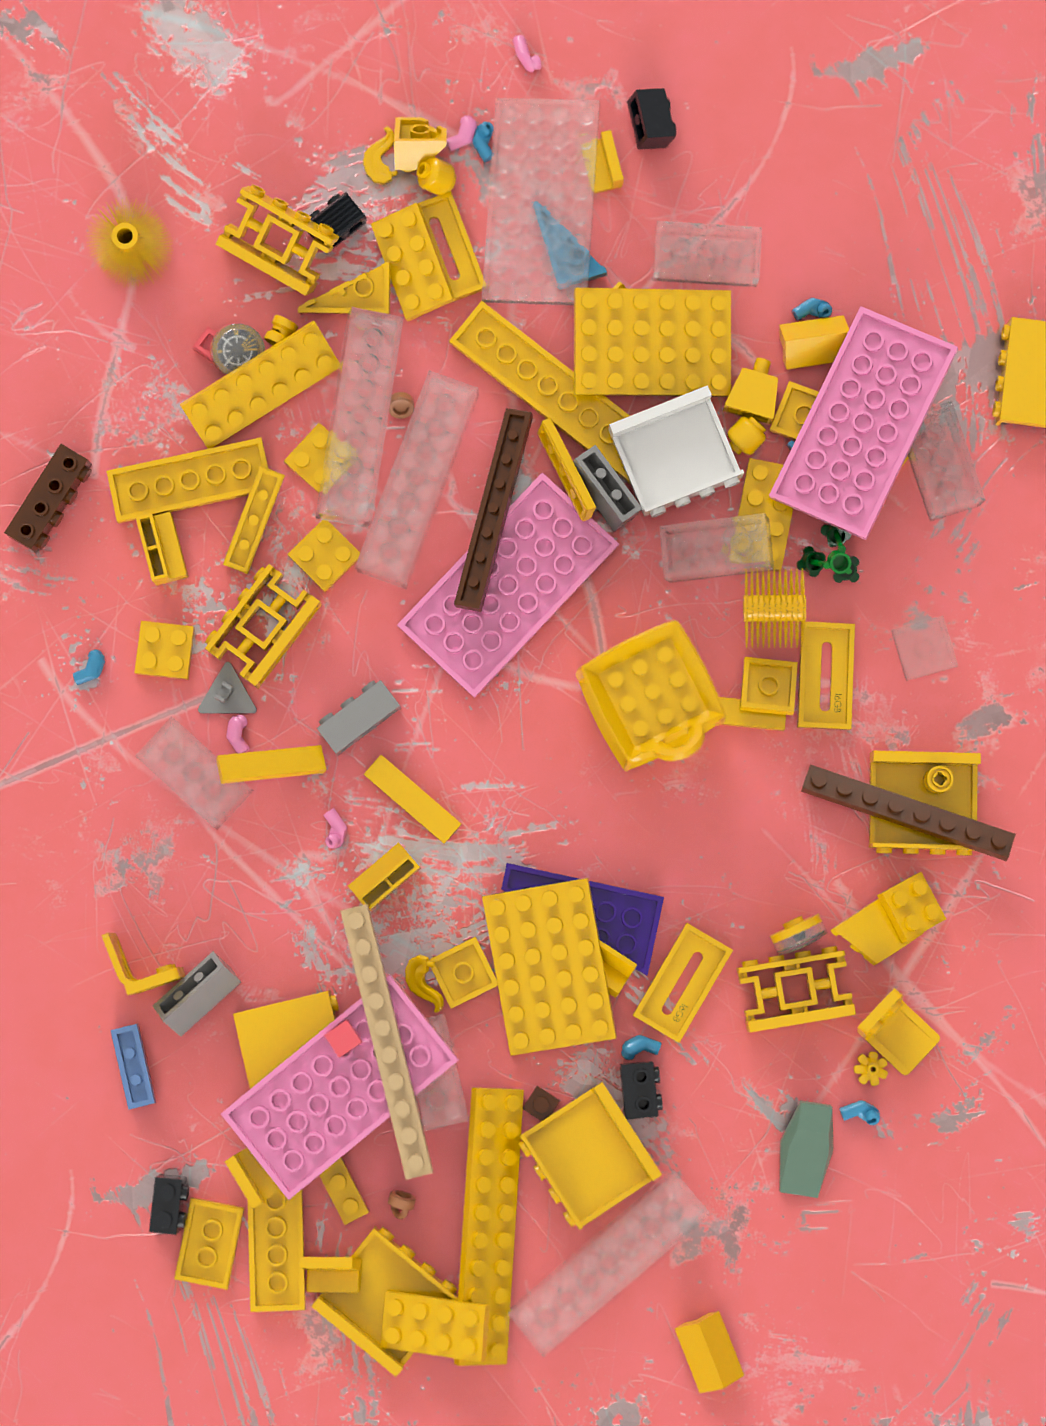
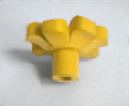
[853,1051,888,1086]

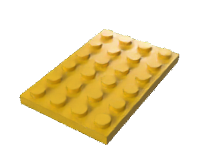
[574,288,731,397]
[482,878,617,1056]

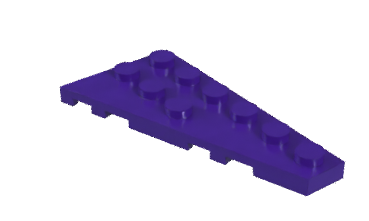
[501,863,664,976]

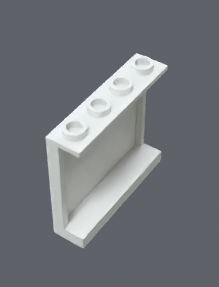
[608,385,744,518]

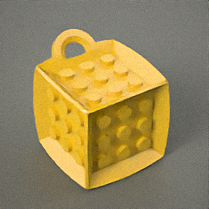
[576,620,726,772]

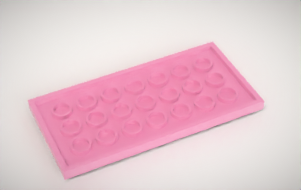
[769,306,958,540]
[397,473,619,698]
[221,975,459,1200]

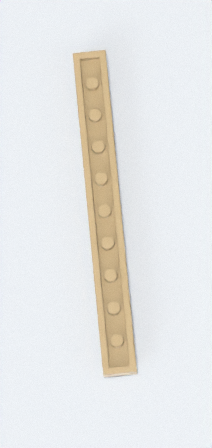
[341,904,434,1180]

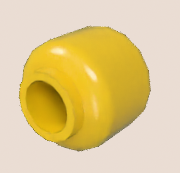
[417,157,456,195]
[727,416,766,455]

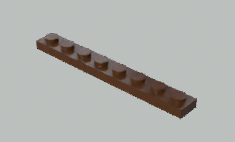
[454,408,533,612]
[801,764,1016,861]

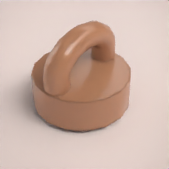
[388,392,414,419]
[388,1190,416,1219]

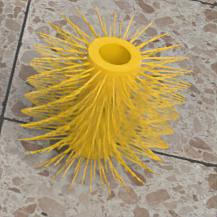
[87,199,174,289]
[743,568,806,649]

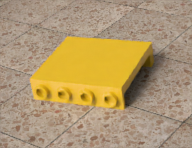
[992,317,1046,428]
[869,750,981,856]
[233,991,339,1089]
[518,1082,662,1230]
[311,1226,458,1377]

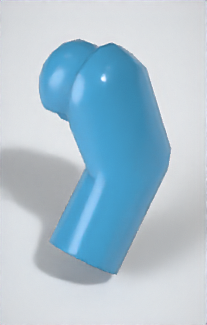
[472,121,495,163]
[791,298,832,321]
[73,649,105,685]
[621,1035,662,1060]
[839,1100,880,1125]

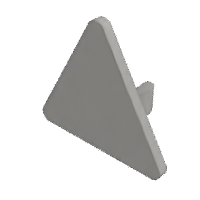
[198,662,257,714]

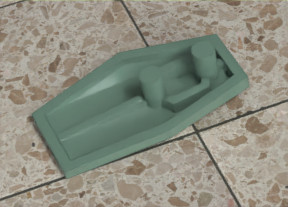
[779,1100,834,1198]

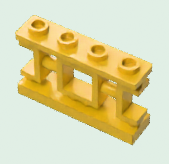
[216,185,339,296]
[205,564,322,689]
[736,946,856,1032]

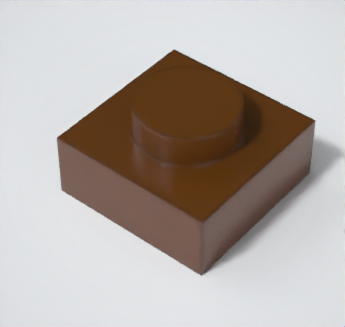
[522,1085,560,1121]

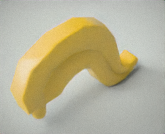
[363,126,398,185]
[405,954,444,1013]

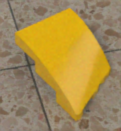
[830,899,925,965]

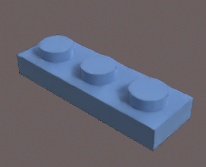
[110,1024,156,1110]

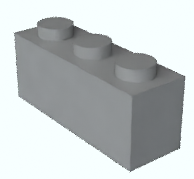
[573,445,643,532]
[317,680,401,756]
[153,951,241,1037]

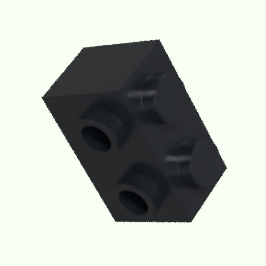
[627,88,676,150]
[620,1061,663,1119]
[149,1174,189,1235]

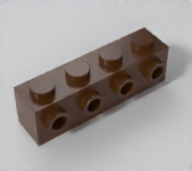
[4,444,92,553]

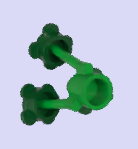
[797,524,859,583]

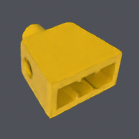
[723,358,778,425]

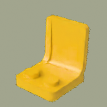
[102,933,186,995]
[857,988,940,1076]

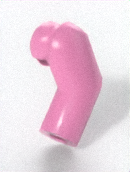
[447,115,477,151]
[323,808,347,849]

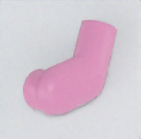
[513,35,542,72]
[226,714,250,753]

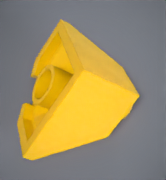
[394,117,447,172]

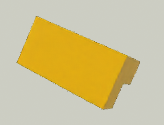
[779,315,849,370]
[136,512,188,586]
[348,842,421,911]
[675,1311,744,1393]

